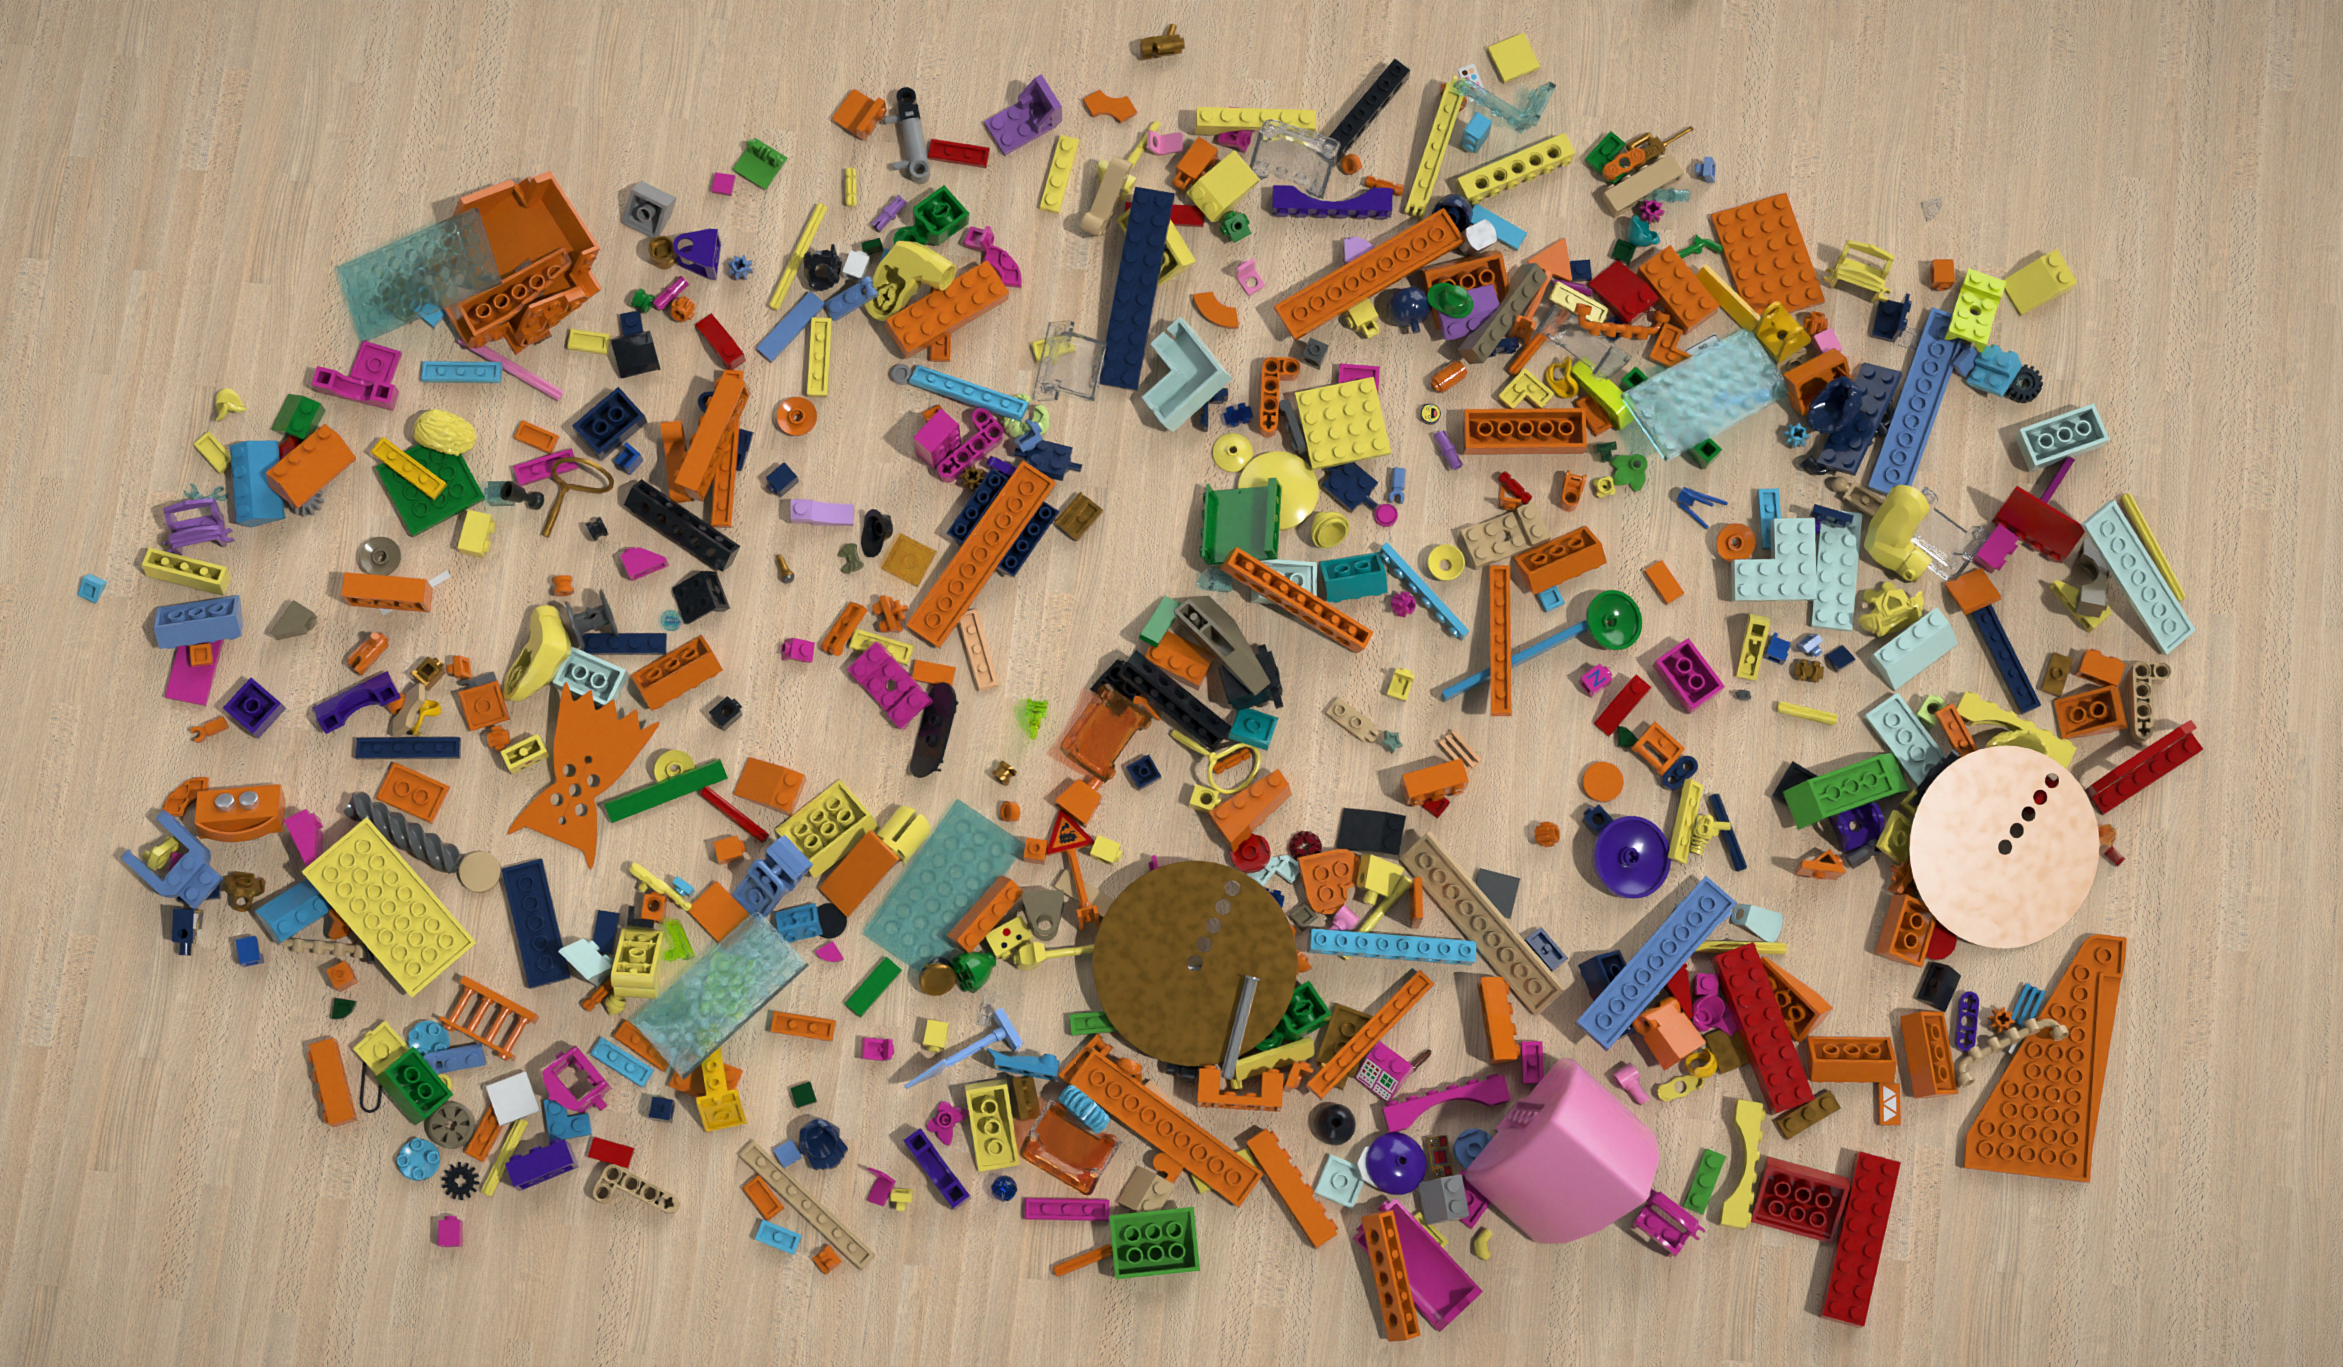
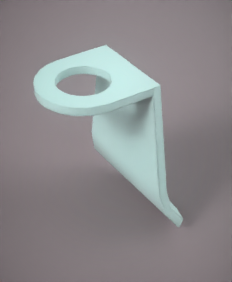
[1731,904,1783,942]

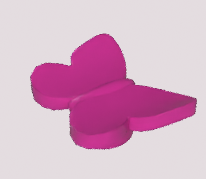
[927,1101,969,1146]

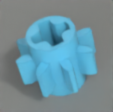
[1784,422,1810,449]

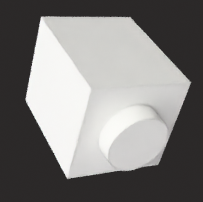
[842,250,871,283]

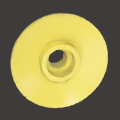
[1213,433,1253,472]
[654,750,695,782]

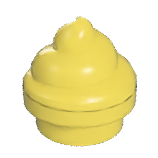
[605,993,626,1016]

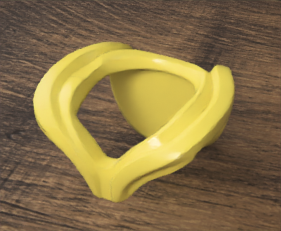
[216,388,247,422]

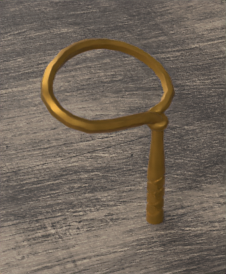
[541,457,614,538]

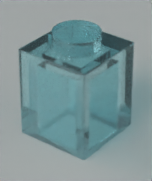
[484,481,515,506]

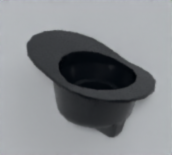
[861,509,893,557]

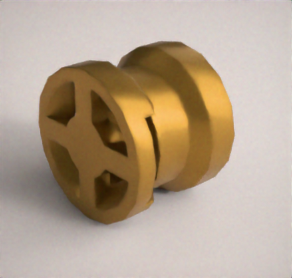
[991,760,1017,786]

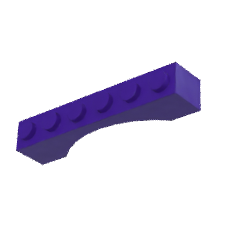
[1272,185,1393,220]

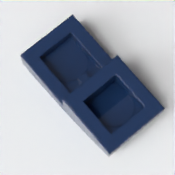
[736,429,754,471]

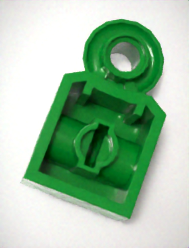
[893,185,970,246]
[1255,981,1332,1051]

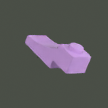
[791,499,854,526]

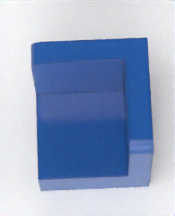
[614,442,644,475]
[1763,632,1791,665]
[235,936,265,967]

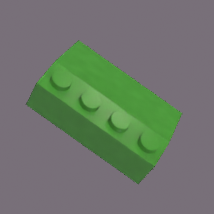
[1109,1207,1200,1279]

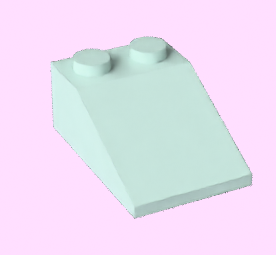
[1251,559,1317,604]
[558,938,614,987]

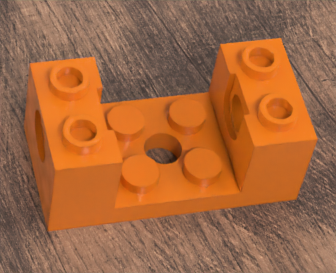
[1197,1065,1284,1112]

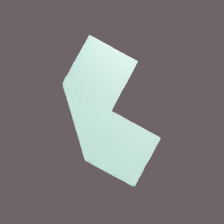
[1246,855,1300,887]

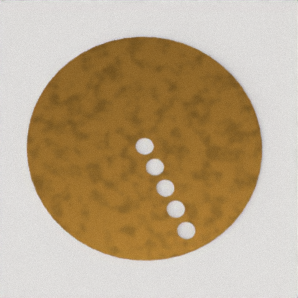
[1093,861,1297,1066]

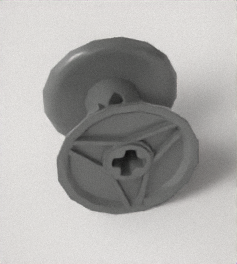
[565,589,619,650]

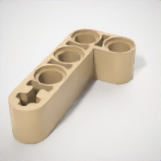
[1080,155,1133,237]
[2128,661,2172,744]
[593,1164,680,1214]

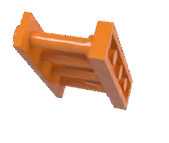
[439,975,539,1061]

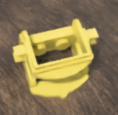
[1822,240,1895,302]

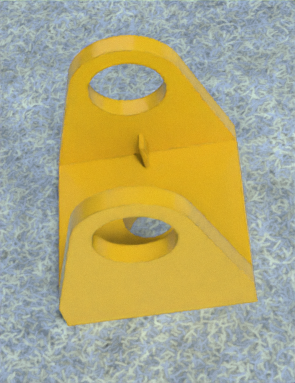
[1754,302,1811,363]

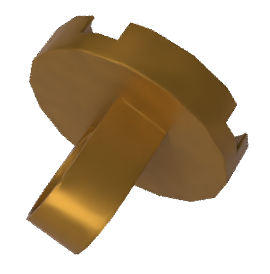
[223,872,266,912]

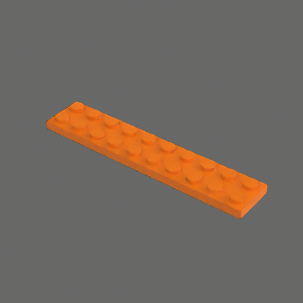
[1274,208,1465,341]
[906,460,1057,649]
[1069,1049,1264,1208]

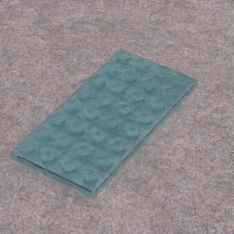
[337,207,502,342]
[1620,327,1789,461]
[863,799,1026,973]
[632,909,809,1080]

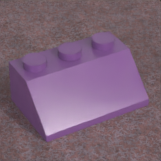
[1436,284,1500,341]

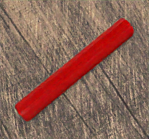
[700,786,769,843]

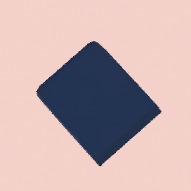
[1826,645,1856,672]

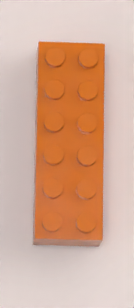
[885,260,1009,360]
[673,373,751,502]
[1463,408,1587,455]

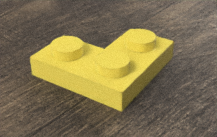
[1498,368,1555,409]

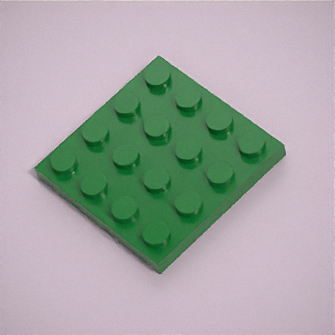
[375,444,486,537]

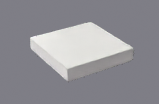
[486,1071,540,1126]

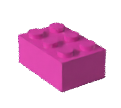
[913,409,961,470]
[1653,638,1725,715]

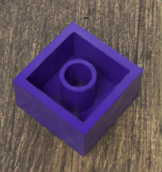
[223,678,286,739]

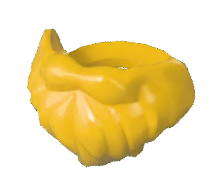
[1685,1048,1717,1079]

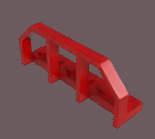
[2085,720,2204,816]

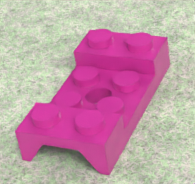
[847,641,934,730]

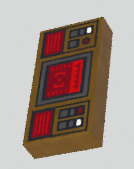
[1426,1135,1454,1180]

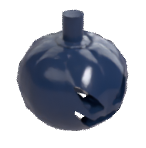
[1387,287,1432,334]

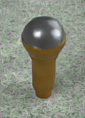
[776,554,795,584]

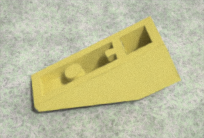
[2049,580,2112,633]
[1736,613,1770,681]

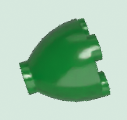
[949,952,996,993]

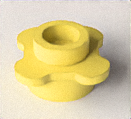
[1593,476,1616,498]

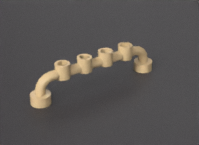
[282,939,366,959]
[1956,1018,2070,1088]

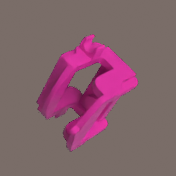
[542,1045,612,1113]
[1631,1188,1706,1257]

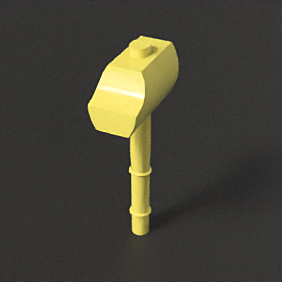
[1097,121,1160,201]
[1013,942,1094,971]

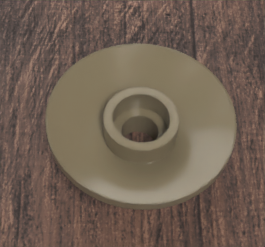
[360,537,401,576]

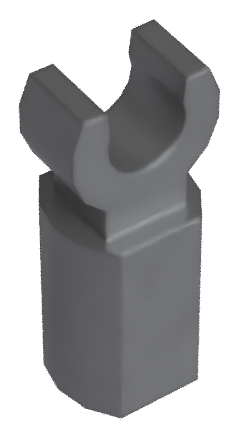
[460,671,497,688]
[1845,838,1882,869]

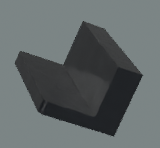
[1917,962,1961,1012]

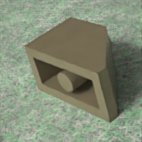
[270,600,317,640]

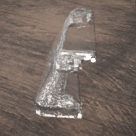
[1912,486,1991,581]

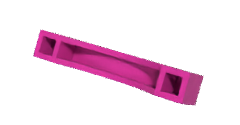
[1382,1073,1511,1133]

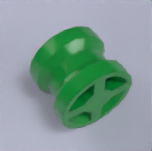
[631,288,656,313]

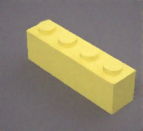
[142,547,231,596]

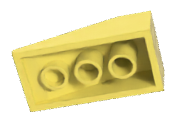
[965,1078,1020,1172]

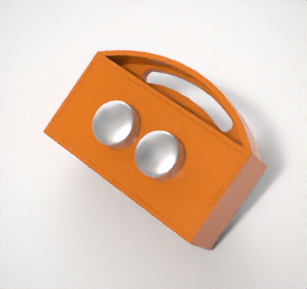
[194,784,286,843]

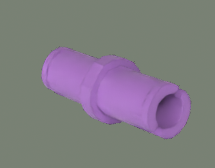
[871,195,907,232]
[1433,430,1463,471]

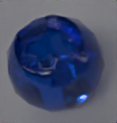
[991,1175,1017,1202]

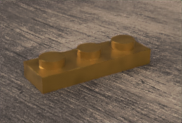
[1776,1090,1841,1140]

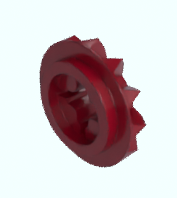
[1289,831,1322,861]

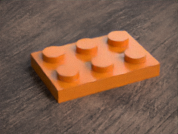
[668,1047,743,1098]

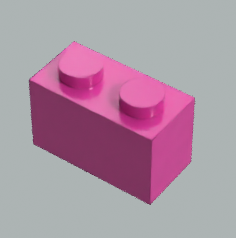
[1972,524,2019,574]

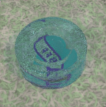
[661,610,682,631]

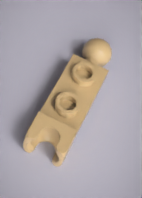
[1832,476,1884,518]

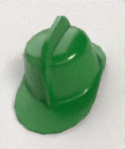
[1427,283,1474,319]

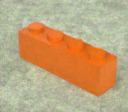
[947,875,1023,953]
[307,1038,358,1128]

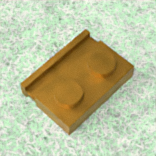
[1055,492,1103,541]

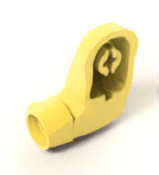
[864,241,956,321]
[1864,485,1933,583]

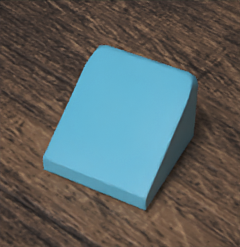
[78,574,107,603]

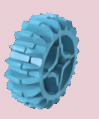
[1058,1085,1110,1134]

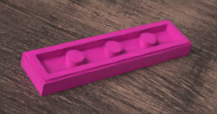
[1025,1198,1109,1221]

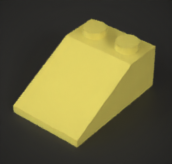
[1187,151,1260,222]
[2003,249,2078,316]

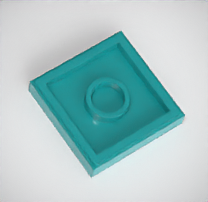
[1228,708,1279,751]

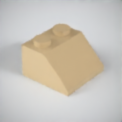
[1117,1166,1175,1213]

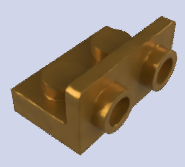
[1012,1076,1041,1122]

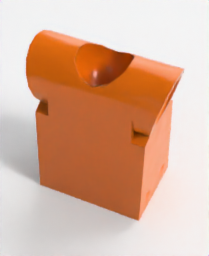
[1632,996,1706,1071]

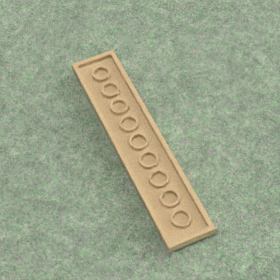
[1400,831,1566,1016]

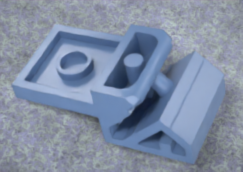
[731,835,813,924]

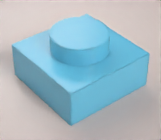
[672,876,696,898]

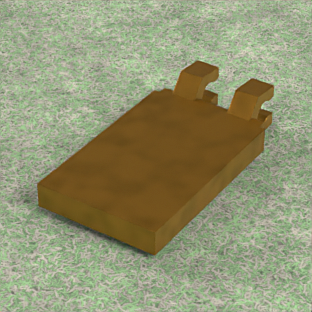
[1316,1003,1373,1090]

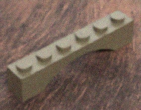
[1457,263,1548,364]

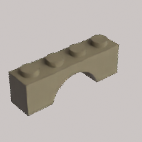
[2075,538,2110,618]

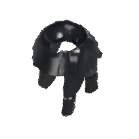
[803,244,842,291]

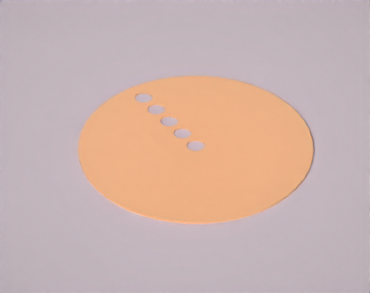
[1909,746,2100,948]

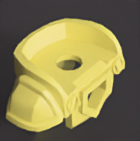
[1857,582,1924,637]

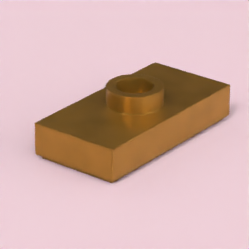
[2040,652,2073,698]

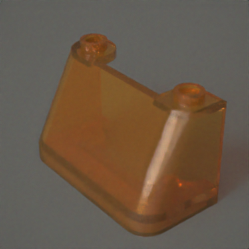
[1060,683,1153,783]
[1020,1099,1122,1195]

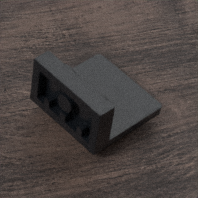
[672,571,730,624]

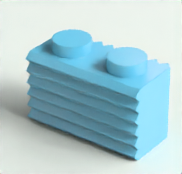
[1460,112,1492,153]

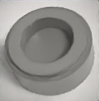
[891,364,912,385]

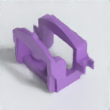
[163,498,235,556]

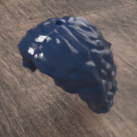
[1807,376,1862,434]

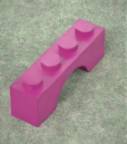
[311,366,399,411]

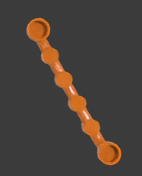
[1574,303,1671,340]

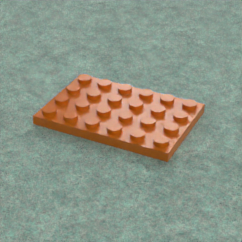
[1710,193,1825,317]

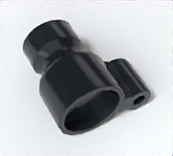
[1166,1062,1198,1083]

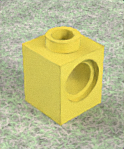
[1189,784,1222,814]
[1090,835,1123,866]
[923,1019,949,1053]

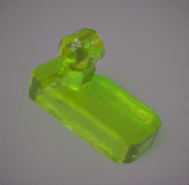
[665,919,695,962]

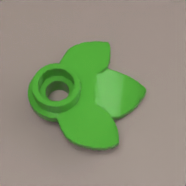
[1611,454,1648,492]

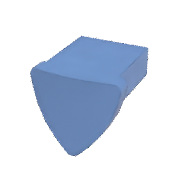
[1953,344,1978,377]

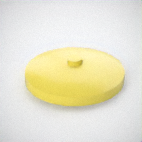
[1238,451,1319,531]

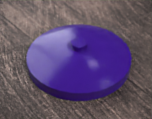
[1592,816,1671,899]

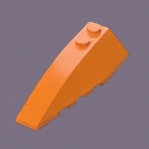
[457,247,574,338]

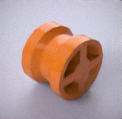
[552,575,574,597]

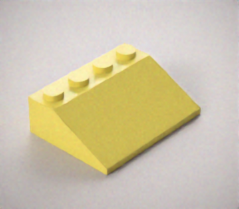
[775,779,880,879]

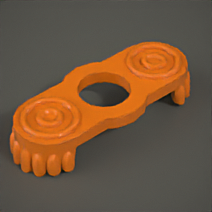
[1602,148,1645,181]

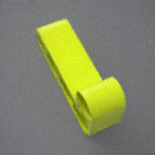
[1570,357,1636,431]

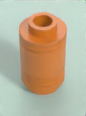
[1430,361,1468,394]

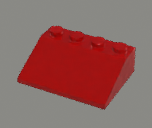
[1991,486,2085,563]
[1751,1156,1850,1244]

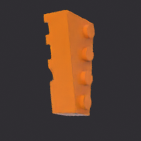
[1209,769,1292,853]

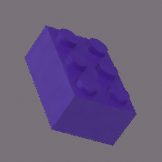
[505,1138,579,1191]

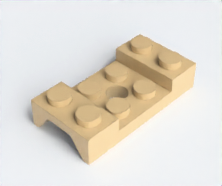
[1459,501,1551,570]

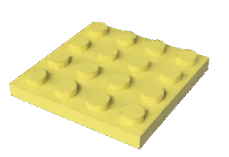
[1295,377,1391,471]

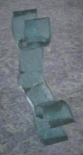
[183,484,228,507]

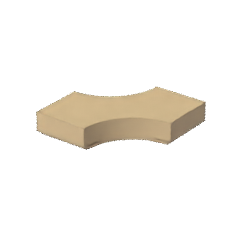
[393,683,425,738]

